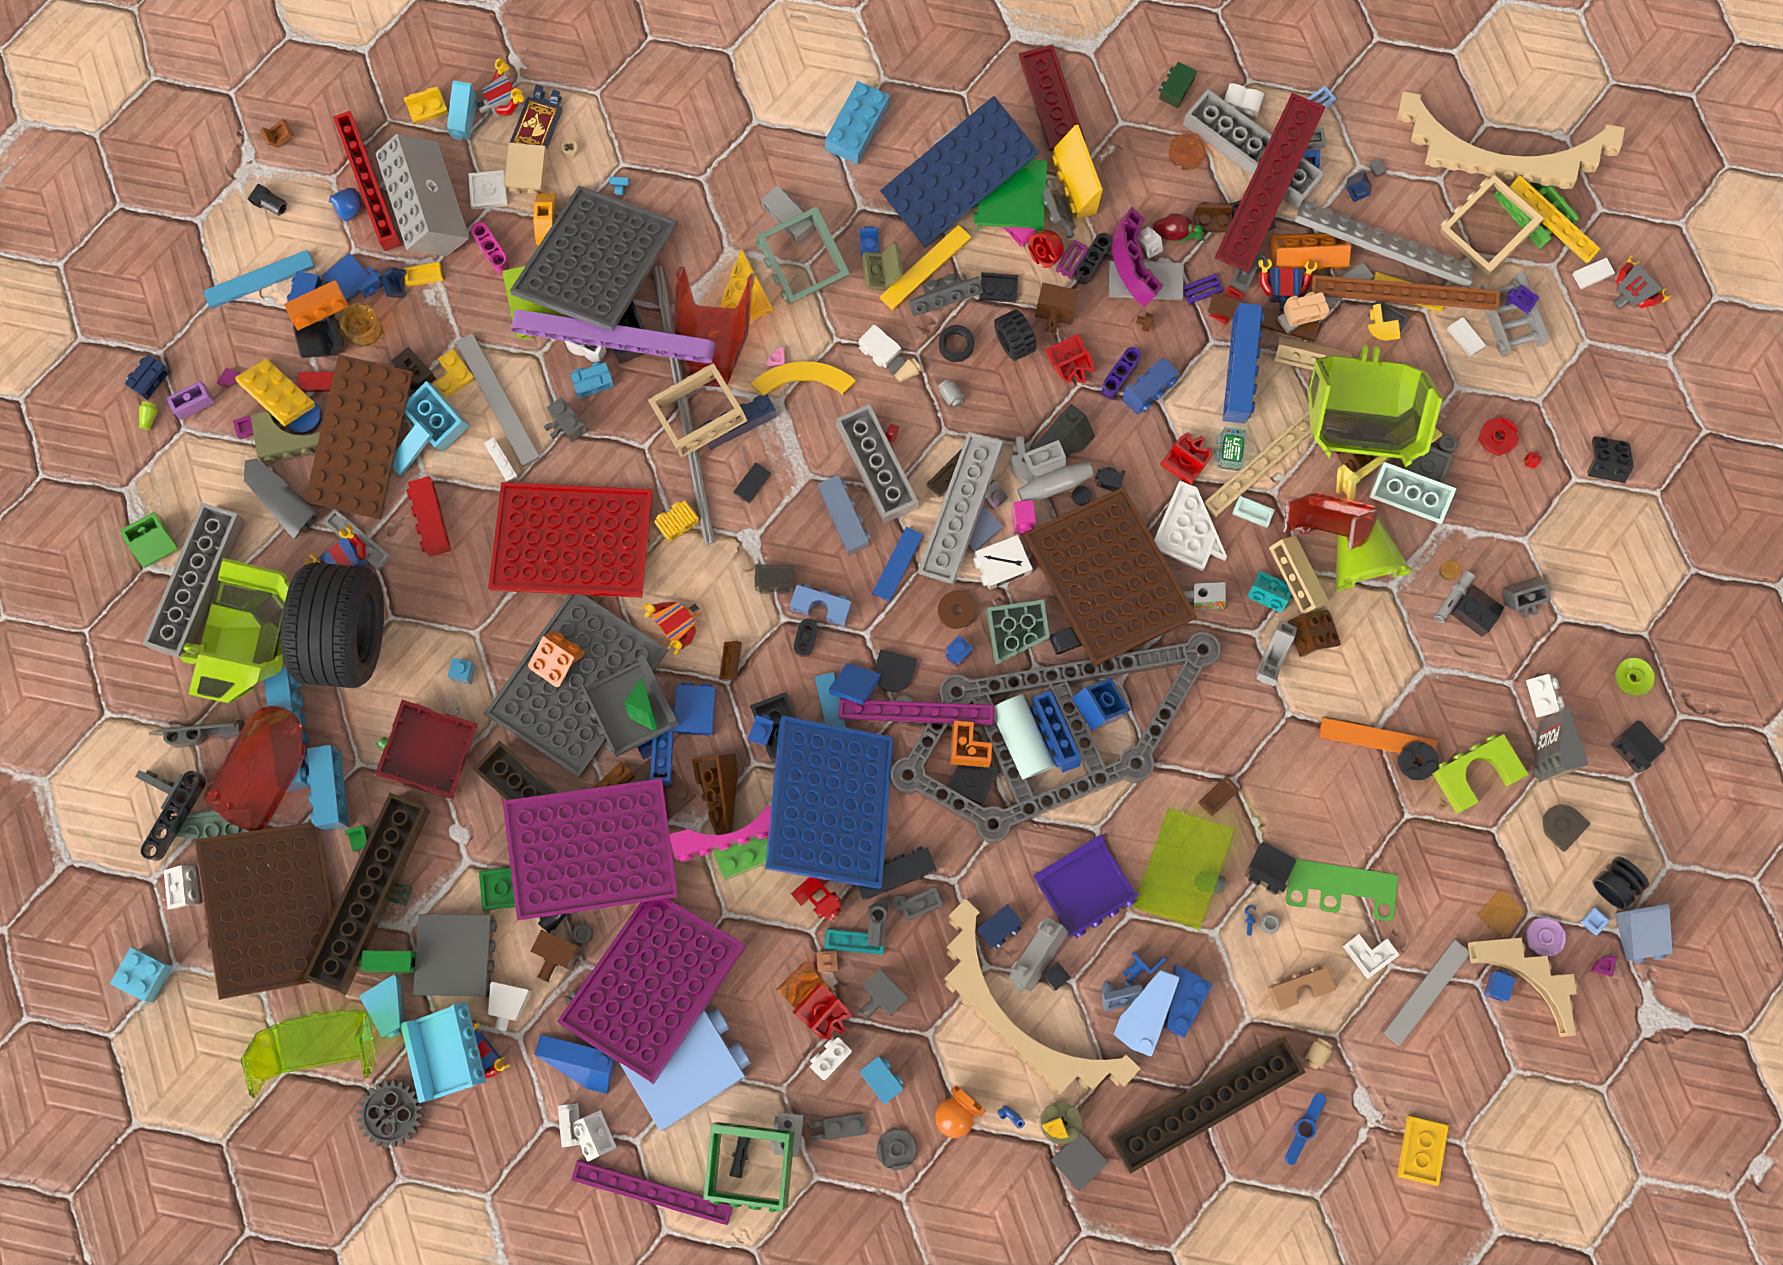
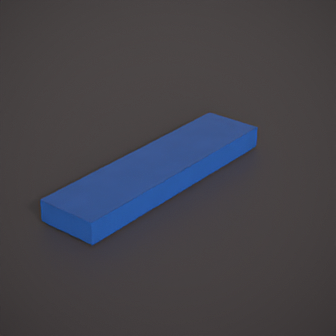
[872,527,923,602]

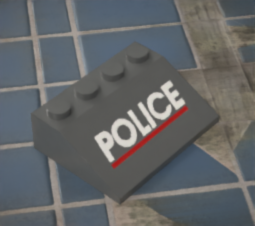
[1533,707,1589,782]

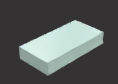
[1232,496,1275,528]

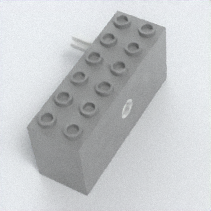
[375,134,469,256]

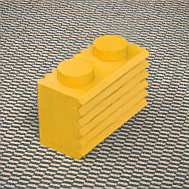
[655,500,700,543]

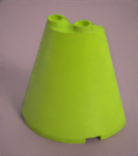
[1335,509,1412,592]

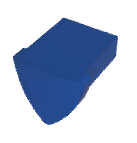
[1303,149,1320,169]

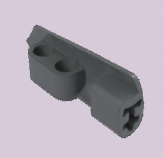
[244,458,320,539]
[149,720,246,748]

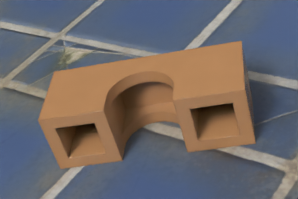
[1268,965,1336,1011]

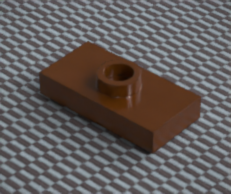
[719,641,742,681]

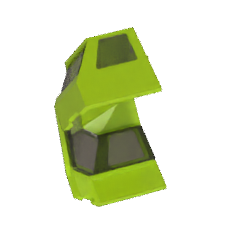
[1308,345,1443,467]
[180,558,290,703]

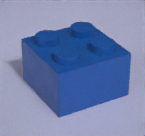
[1073,677,1130,731]

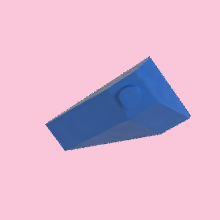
[535,1035,616,1094]

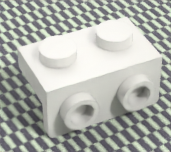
[1526,674,1565,718]
[810,1037,852,1080]

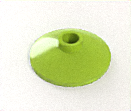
[1615,658,1655,696]

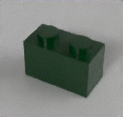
[1158,62,1197,108]

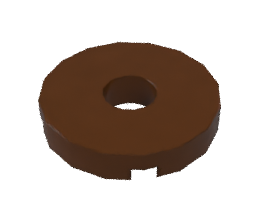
[938,591,976,629]

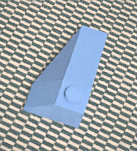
[1114,969,1179,1056]

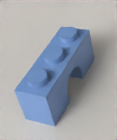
[790,584,852,627]

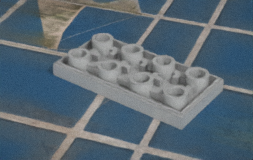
[1108,260,1183,300]

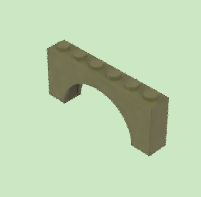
[250,411,320,464]

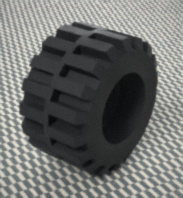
[994,309,1037,361]

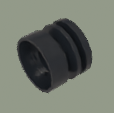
[1592,856,1649,910]

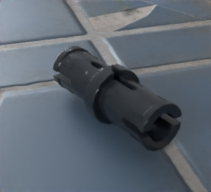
[729,1136,751,1178]

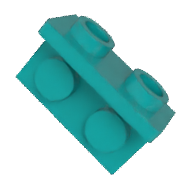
[1247,570,1291,613]

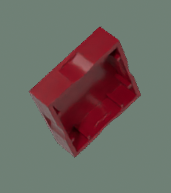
[375,699,478,800]

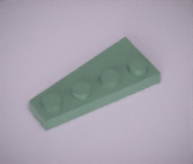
[171,808,253,839]

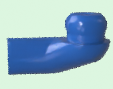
[997,1106,1025,1129]

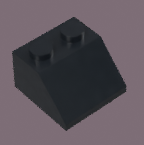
[1451,584,1504,637]

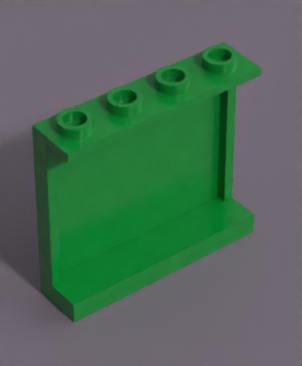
[974,160,1047,232]

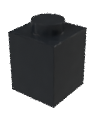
[1041,962,1071,991]

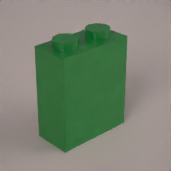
[359,950,416,974]

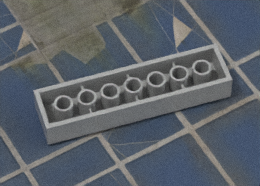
[1183,89,1325,209]
[143,503,244,659]

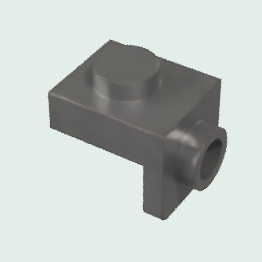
[985,480,1008,510]

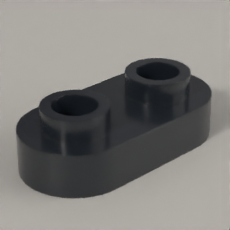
[794,619,818,657]

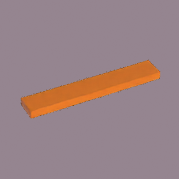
[1319,718,1438,757]

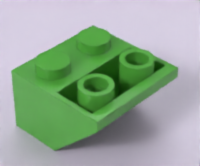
[119,512,179,568]

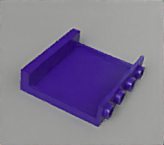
[1033,834,1139,939]

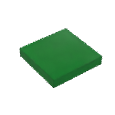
[479,867,515,911]

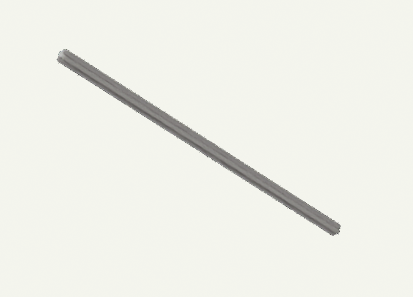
[653,265,715,545]

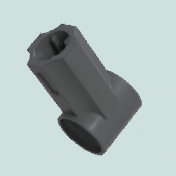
[867,906,887,946]

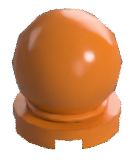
[935,1084,986,1138]

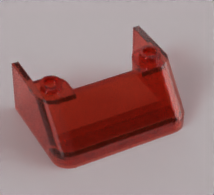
[1283,493,1379,549]

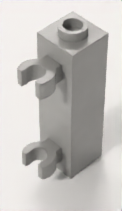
[1009,917,1069,993]

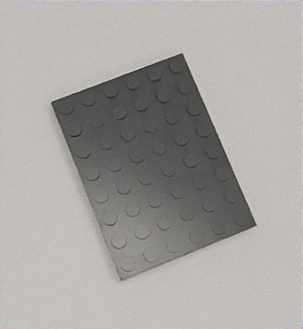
[510,185,678,332]
[484,594,668,778]

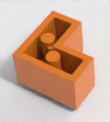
[950,721,992,767]

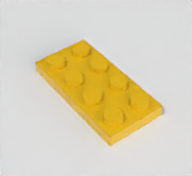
[236,358,315,426]

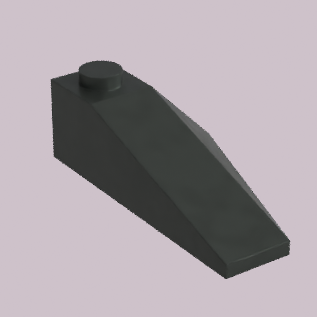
[1021,404,1095,465]

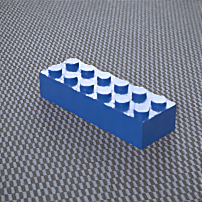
[1222,303,1264,424]

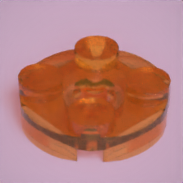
[1168,133,1205,170]

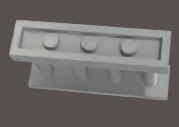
[1479,272,1550,357]

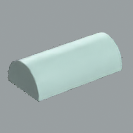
[1369,462,1456,524]
[994,695,1056,780]

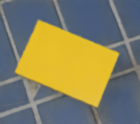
[1397,1116,1449,1186]

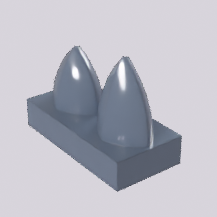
[1102,979,1143,1012]

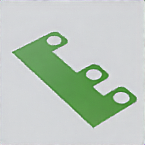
[1286,859,1398,921]

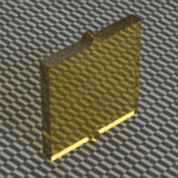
[1477,889,1525,937]

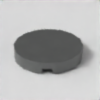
[877,1129,917,1170]

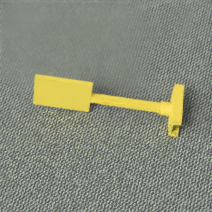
[1336,415,1442,503]

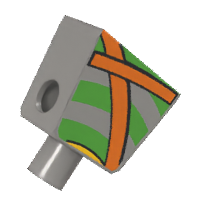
[1183,582,1226,610]

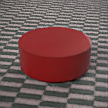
[885,424,899,444]

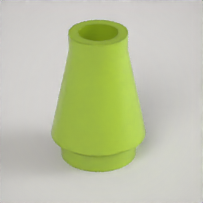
[139,401,158,430]

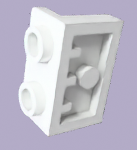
[164,865,200,909]
[572,1110,617,1161]

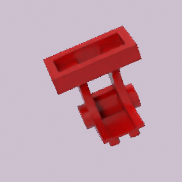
[791,877,842,921]

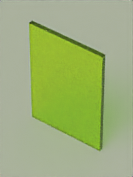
[1133,809,1235,930]

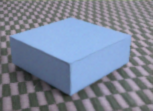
[1580,907,1610,936]

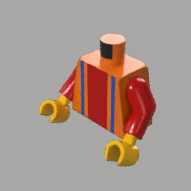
[641,602,701,655]

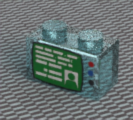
[1214,427,1246,471]

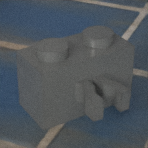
[544,396,587,442]
[1502,577,1551,618]

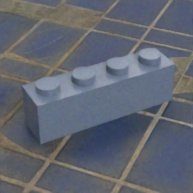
[818,475,871,555]

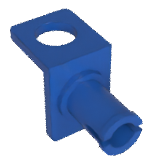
[1122,952,1167,982]

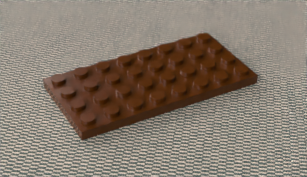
[305,354,414,519]

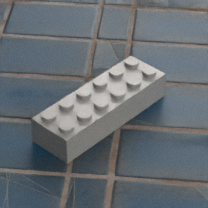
[836,404,918,524]

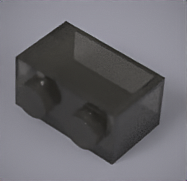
[754,564,795,595]

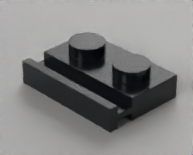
[979,272,1018,303]

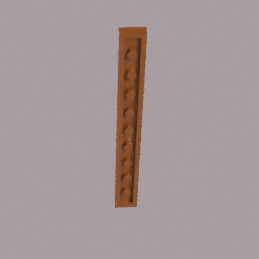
[1311,275,1500,311]

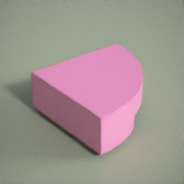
[767,347,785,368]

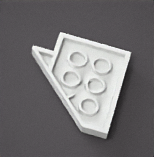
[1154,481,1227,571]

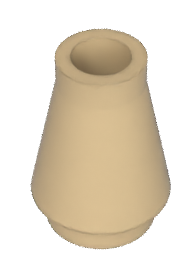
[893,358,922,383]

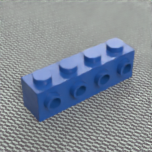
[1030,690,1081,773]

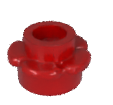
[1524,451,1542,469]

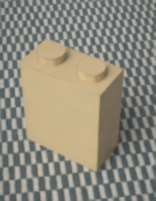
[504,143,548,196]

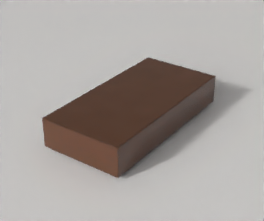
[1198,776,1240,817]

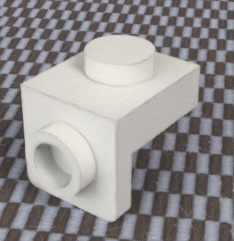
[1137,227,1163,259]

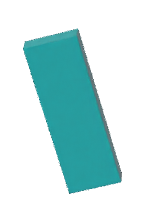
[824,929,886,955]

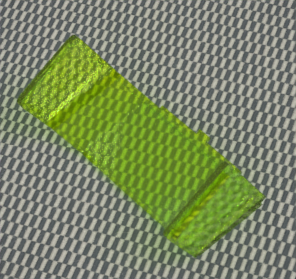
[241,1010,376,1098]

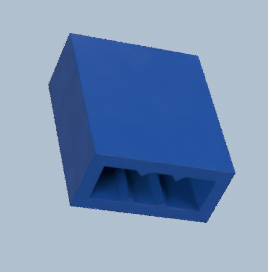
[673,682,717,736]

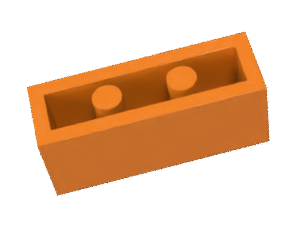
[284,280,349,330]

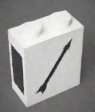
[973,535,1032,590]

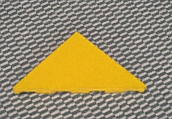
[708,250,774,340]

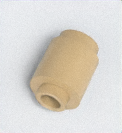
[1305,1038,1332,1070]

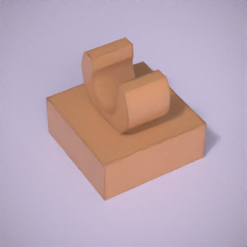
[816,950,838,973]

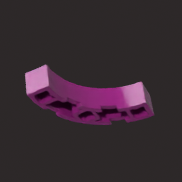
[1112,207,1164,307]

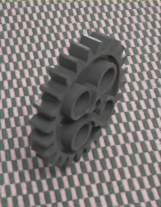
[356,1080,424,1148]

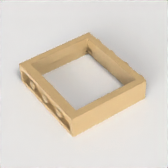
[1440,175,1544,277]
[648,363,747,458]

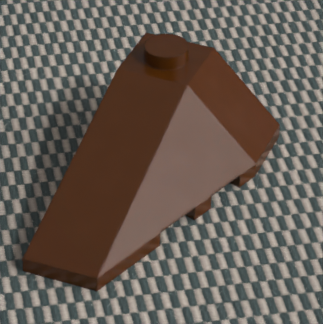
[692,753,738,835]

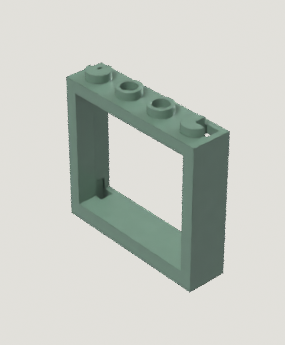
[755,206,850,305]

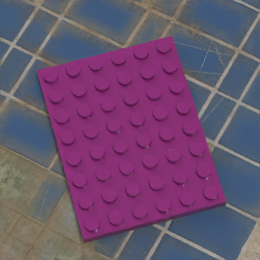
[502,778,678,921]
[557,899,746,1085]

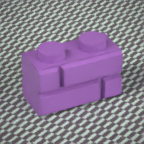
[166,381,215,420]

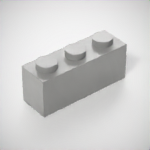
[761,185,814,244]

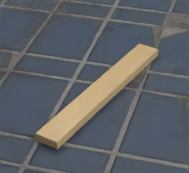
[1204,410,1324,518]

